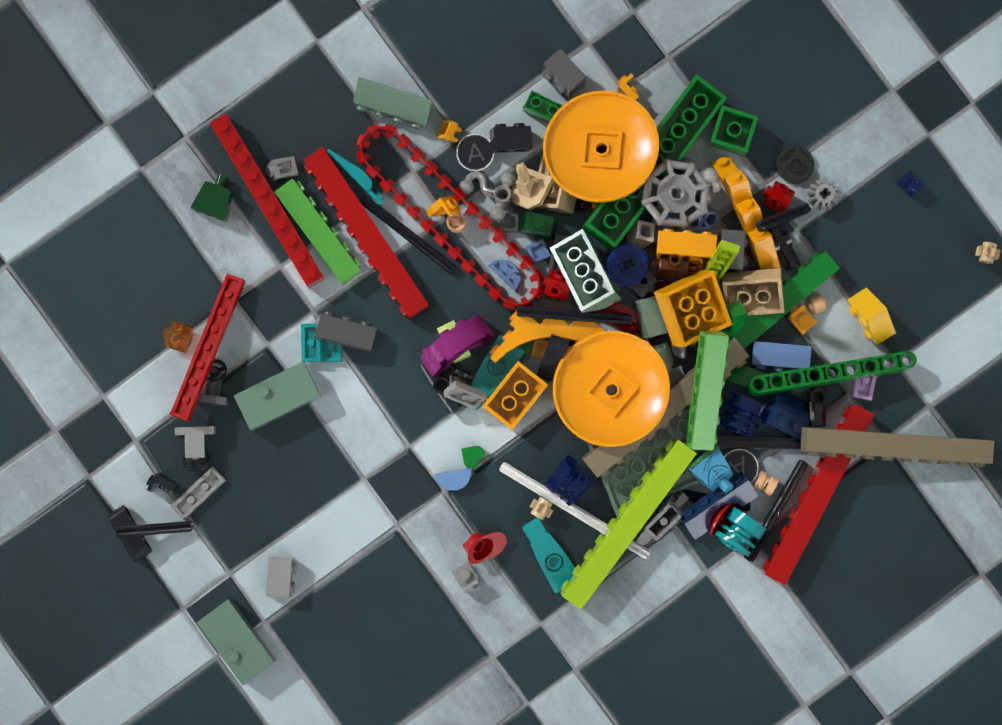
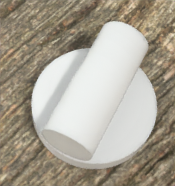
[671,343,687,358]

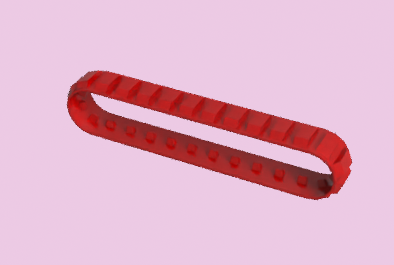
[356,123,544,312]

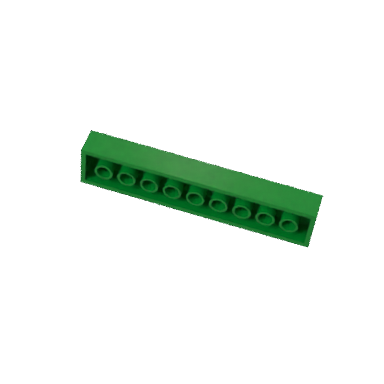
[581,75,727,251]

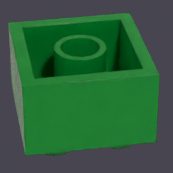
[708,105,758,157]

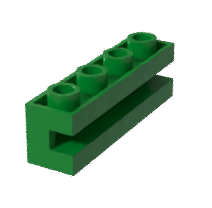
[523,90,563,124]

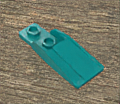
[327,149,383,206]
[471,335,524,410]
[522,518,575,593]

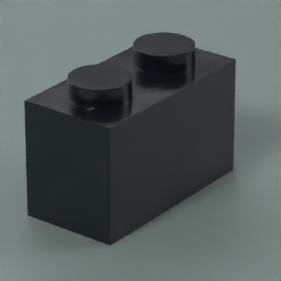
[489,123,533,153]

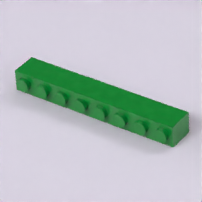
[732,251,840,349]

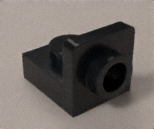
[146,473,179,493]

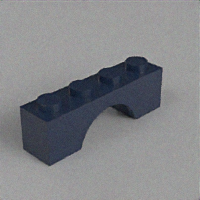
[680,471,759,540]

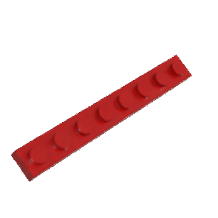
[170,274,246,422]

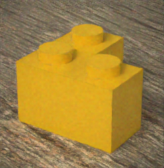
[847,288,896,345]

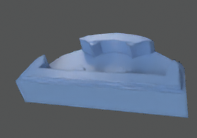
[488,260,521,292]
[434,467,472,490]

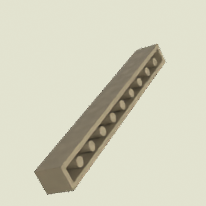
[581,338,749,478]
[800,427,994,467]

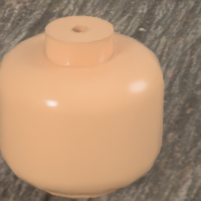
[806,294,827,314]

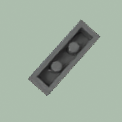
[313,312,377,352]

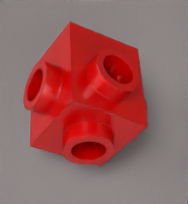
[762,181,795,213]
[542,269,570,301]

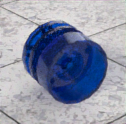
[607,242,650,286]
[719,392,767,438]
[544,454,594,506]

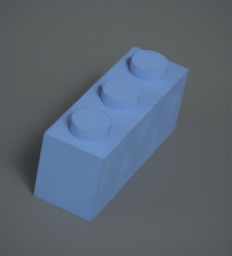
[750,341,812,372]

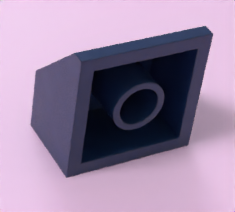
[760,392,809,440]

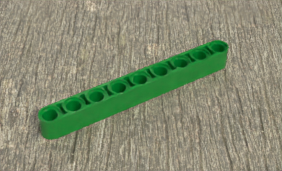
[747,351,917,396]

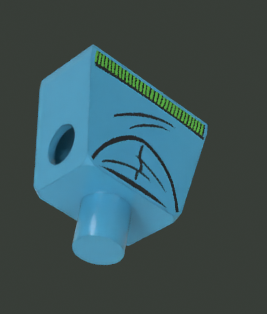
[687,445,734,494]

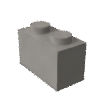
[266,557,297,598]

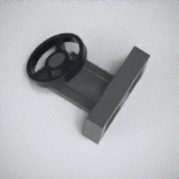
[198,359,229,406]

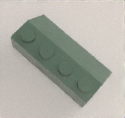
[353,77,433,130]
[550,229,622,313]

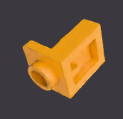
[617,73,639,101]
[426,196,461,217]
[787,304,817,335]

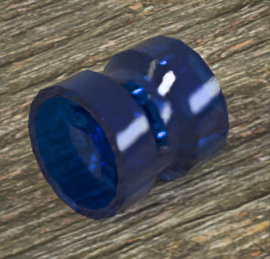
[897,170,924,197]

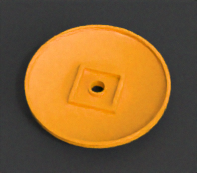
[543,91,659,202]
[553,331,670,447]

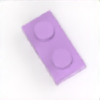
[851,363,877,401]

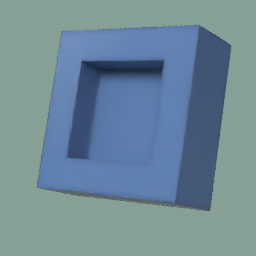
[526,239,551,264]

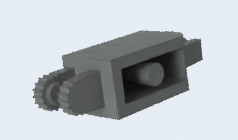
[634,490,689,546]

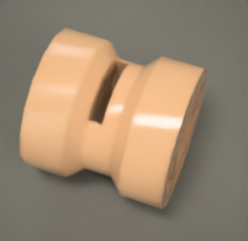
[446,213,466,233]
[753,470,779,496]

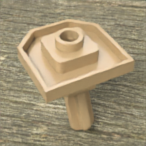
[511,163,554,211]

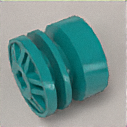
[715,507,767,557]

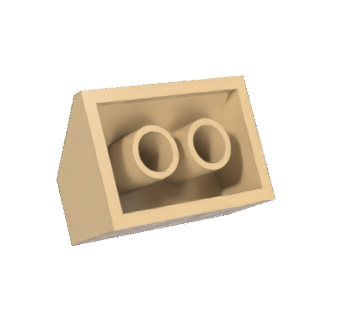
[537,154,577,214]
[722,268,784,316]

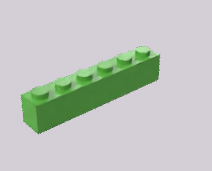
[274,178,362,286]
[685,331,730,450]

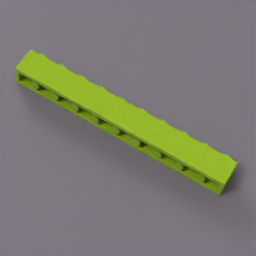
[561,438,697,610]

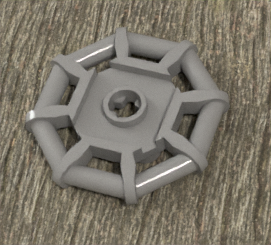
[641,158,711,230]

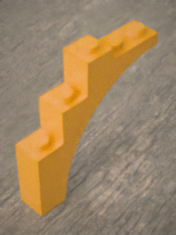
[711,155,780,270]
[489,310,605,364]

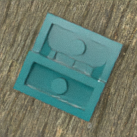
[301,323,343,362]

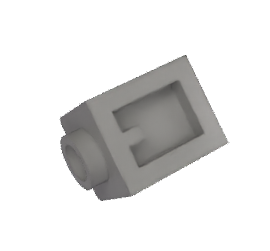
[266,156,298,182]
[452,562,480,593]

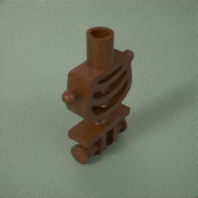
[650,254,697,283]

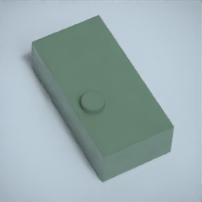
[633,296,668,339]
[234,362,322,431]
[197,598,276,686]

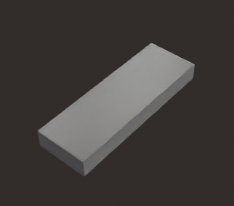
[171,466,226,520]

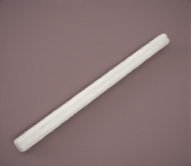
[499,462,650,559]

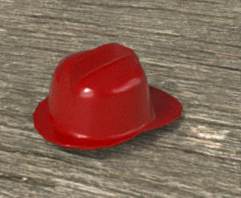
[462,531,507,564]

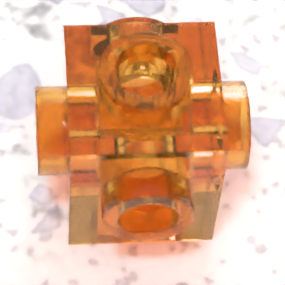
[162,321,194,353]

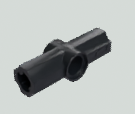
[763,213,801,271]
[419,363,465,414]
[807,372,828,427]

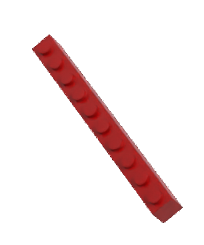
[210,113,325,289]
[304,147,430,319]
[762,404,875,585]

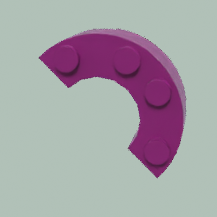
[420,315,496,378]

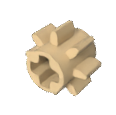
[975,242,1001,264]
[529,497,553,521]

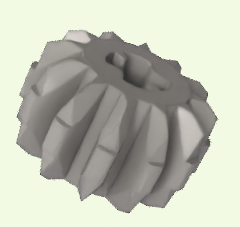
[807,178,840,211]

